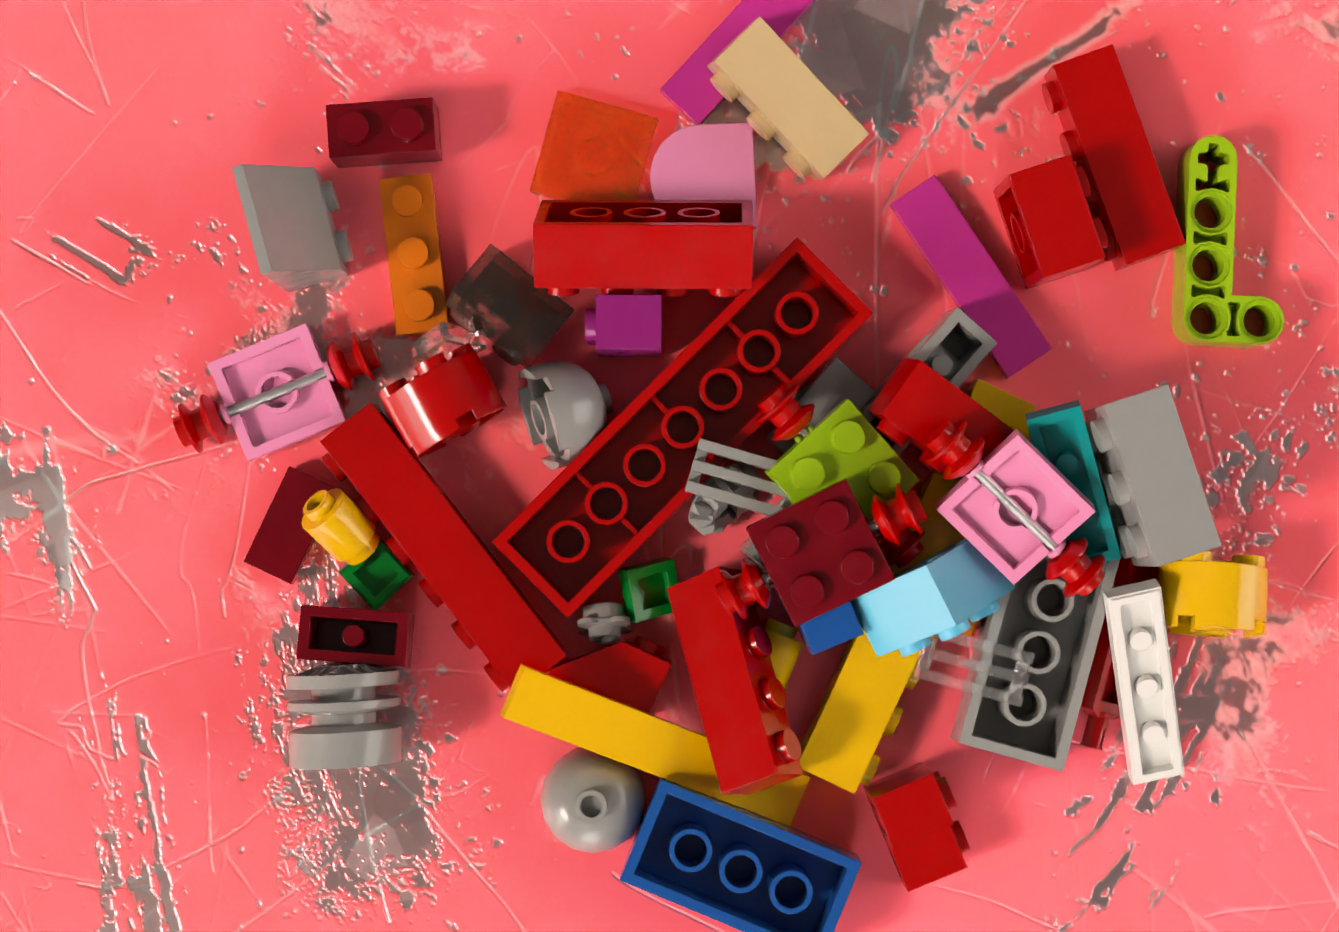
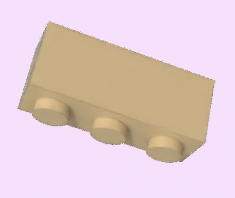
[707,16,869,180]

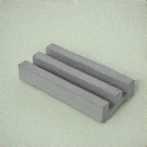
[685,438,792,516]

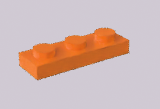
[379,173,451,337]

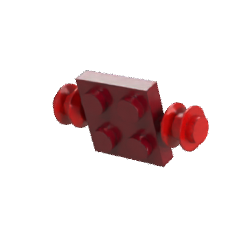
[715,478,928,627]

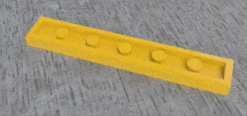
[500,664,810,826]

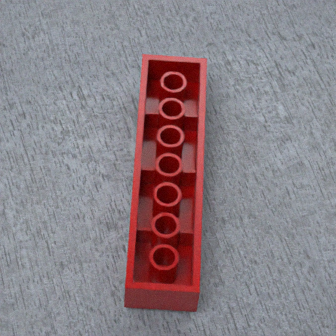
[492,237,873,618]

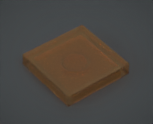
[529,90,659,200]

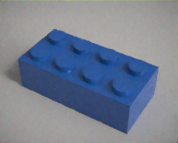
[620,777,862,932]

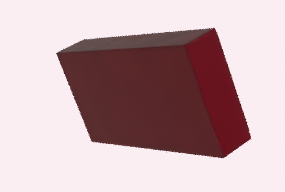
[244,466,336,584]

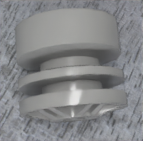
[285,663,403,770]

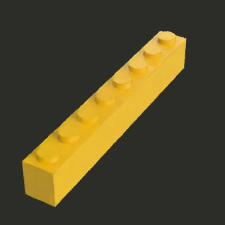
[799,379,1036,794]

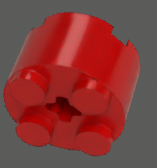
[378,343,507,460]

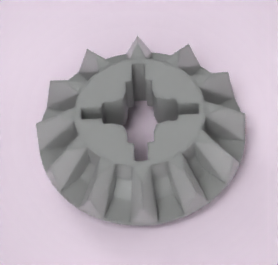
[688,462,762,536]

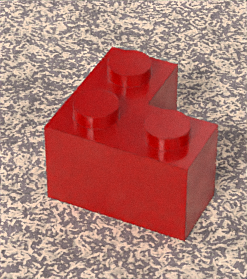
[863,762,970,892]

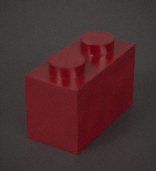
[326,97,442,168]
[296,605,415,668]

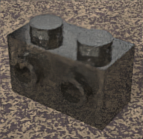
[445,244,574,368]

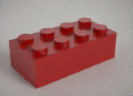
[533,200,753,297]

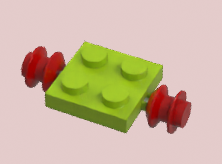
[756,384,925,568]

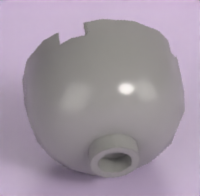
[518,360,613,471]
[540,747,646,853]

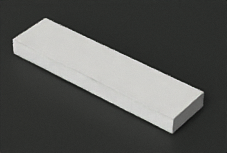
[1103,579,1185,785]

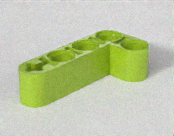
[1171,135,1285,349]

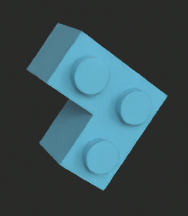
[850,538,1015,657]

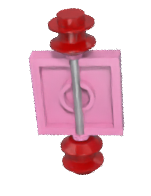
[173,323,382,462]
[925,420,1106,597]

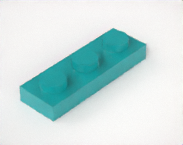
[1025,400,1122,562]

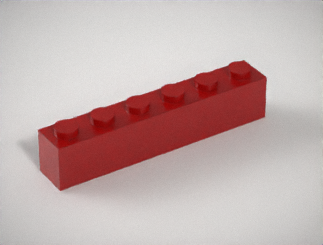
[320,402,569,692]

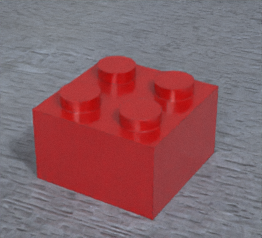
[993,154,1108,290]

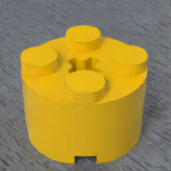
[1158,551,1269,638]

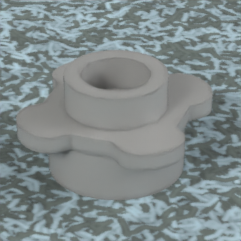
[577,602,631,643]

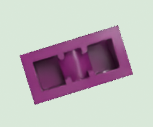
[585,295,662,357]

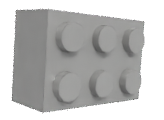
[1083,384,1222,567]

